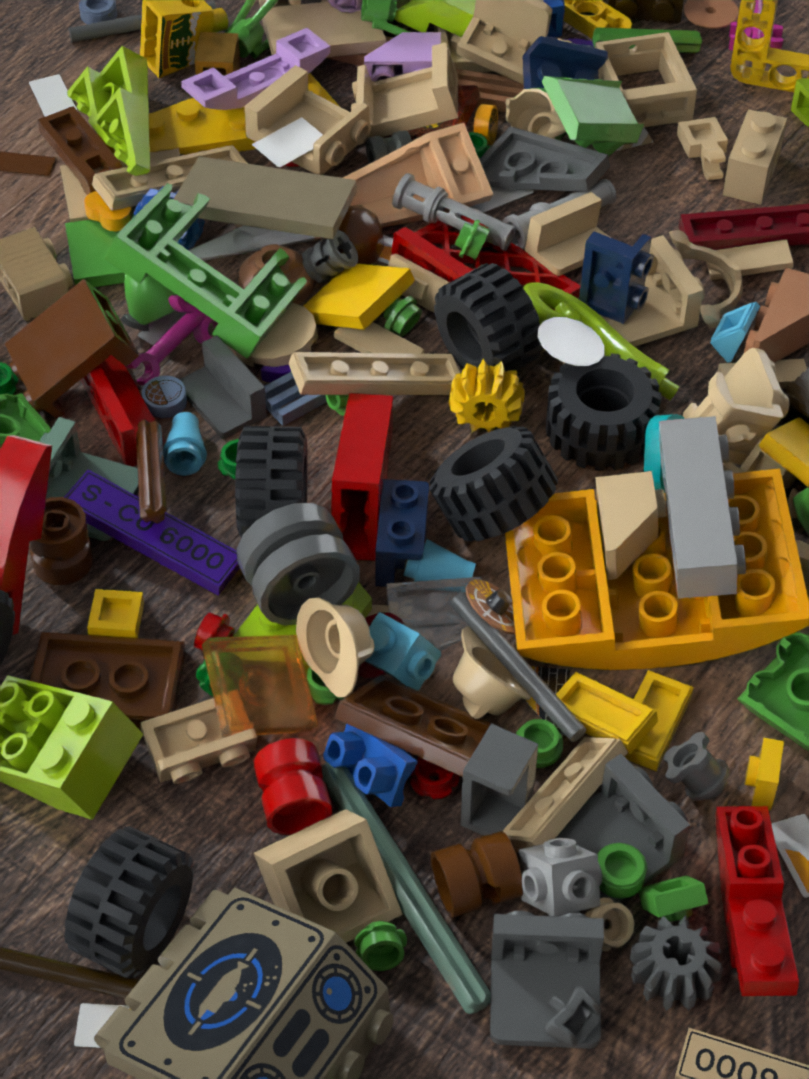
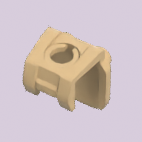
[683,348,789,465]

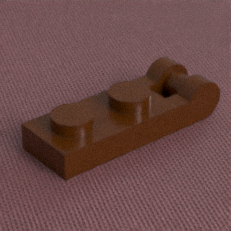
[38,106,123,195]

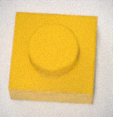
[87,589,144,638]
[744,738,784,811]

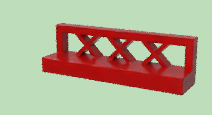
[81,355,166,467]

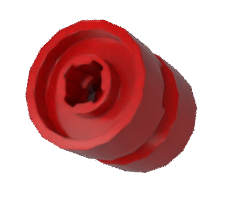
[253,738,332,835]

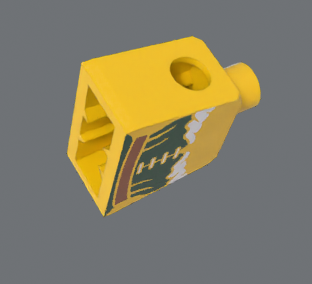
[140,0,228,78]

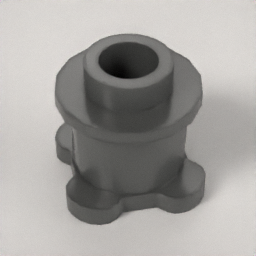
[664,732,730,801]

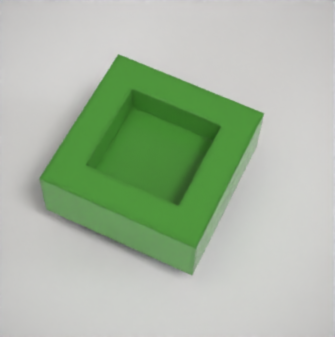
[639,875,708,921]

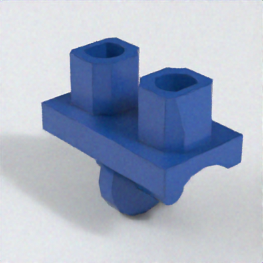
[323,724,417,807]

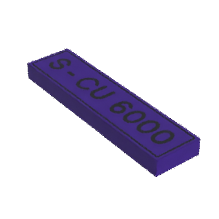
[64,470,240,596]

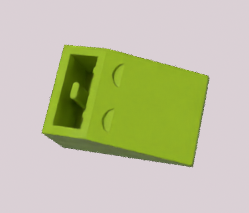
[0,675,143,820]

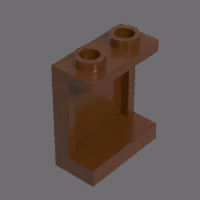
[5,279,140,419]

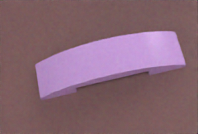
[182,28,331,110]

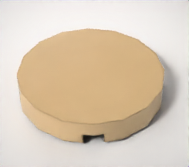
[235,303,318,367]

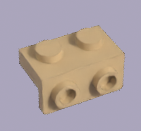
[141,691,257,784]

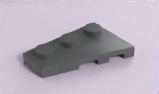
[479,126,610,192]

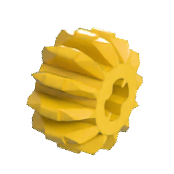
[449,358,525,433]

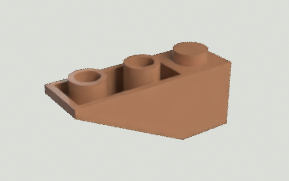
[744,268,809,363]

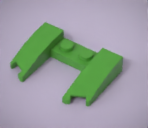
[104,183,307,359]

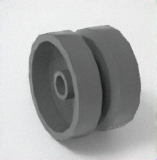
[236,503,360,625]

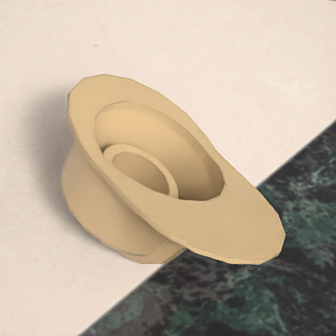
[296,597,375,697]
[452,626,531,719]

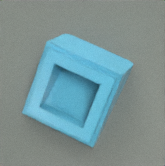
[710,302,760,363]

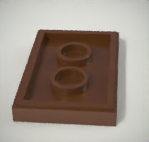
[30,632,186,729]
[335,675,491,777]

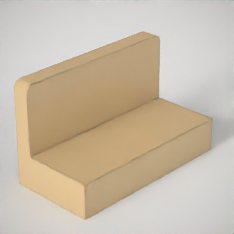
[525,192,611,276]

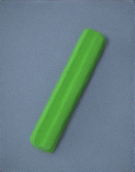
[592,27,702,53]

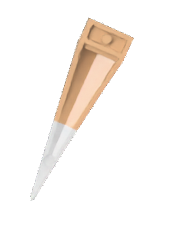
[188,123,494,261]

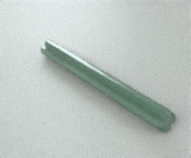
[321,762,491,1014]

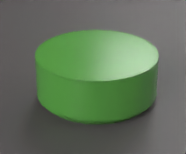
[598,843,647,898]

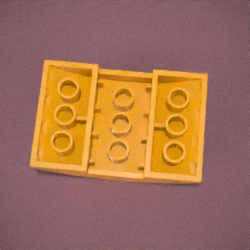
[505,468,809,670]

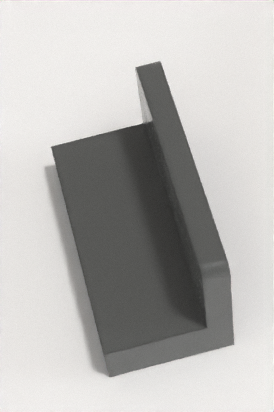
[179,335,267,439]

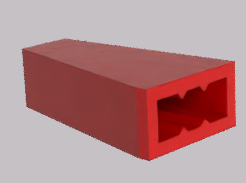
[331,393,393,561]

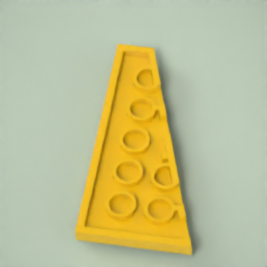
[97,73,340,157]

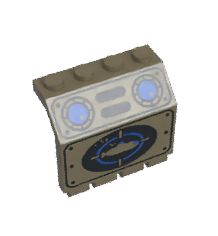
[94,887,393,1079]

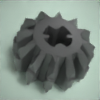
[630,916,723,1011]

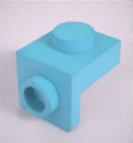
[365,612,441,690]

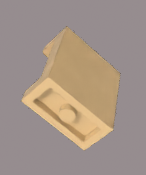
[351,42,458,138]
[245,65,371,175]

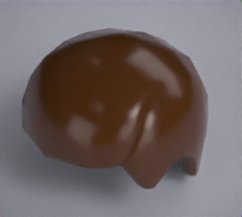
[321,205,384,265]

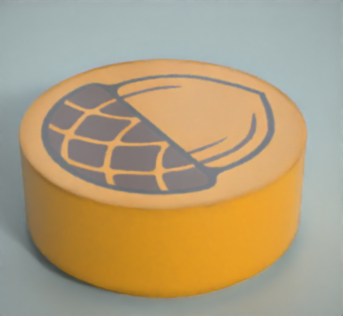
[474,104,498,145]

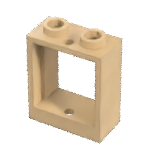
[595,32,697,128]

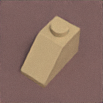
[595,471,666,580]

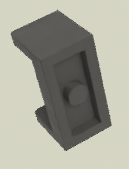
[460,723,538,836]

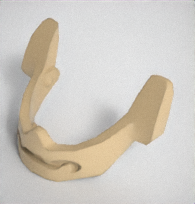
[669,230,743,329]

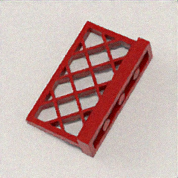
[391,215,580,310]

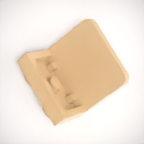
[456,0,552,85]
[599,235,705,347]

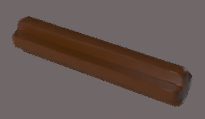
[136,420,167,524]

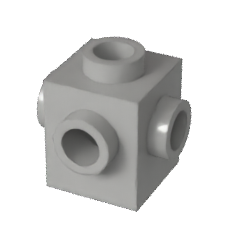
[519,838,602,917]

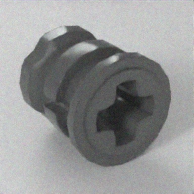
[302,230,358,284]

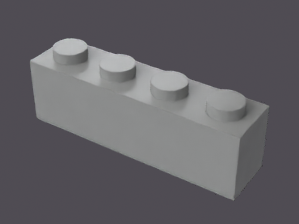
[659,416,746,599]

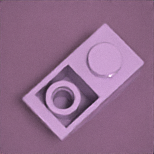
[364,32,441,81]

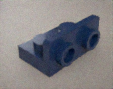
[522,36,608,89]
[579,231,654,324]
[375,479,429,587]

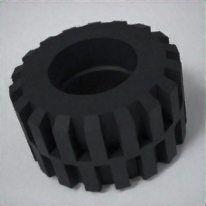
[434,263,543,371]
[546,353,661,471]
[235,426,308,538]
[429,426,558,541]
[64,826,194,979]

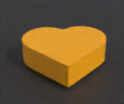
[84,191,133,232]

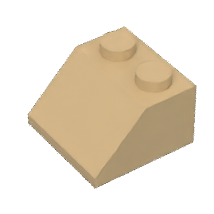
[253,809,403,943]

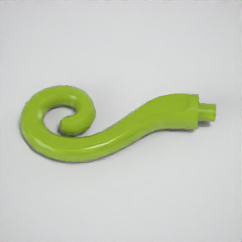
[523,282,680,401]

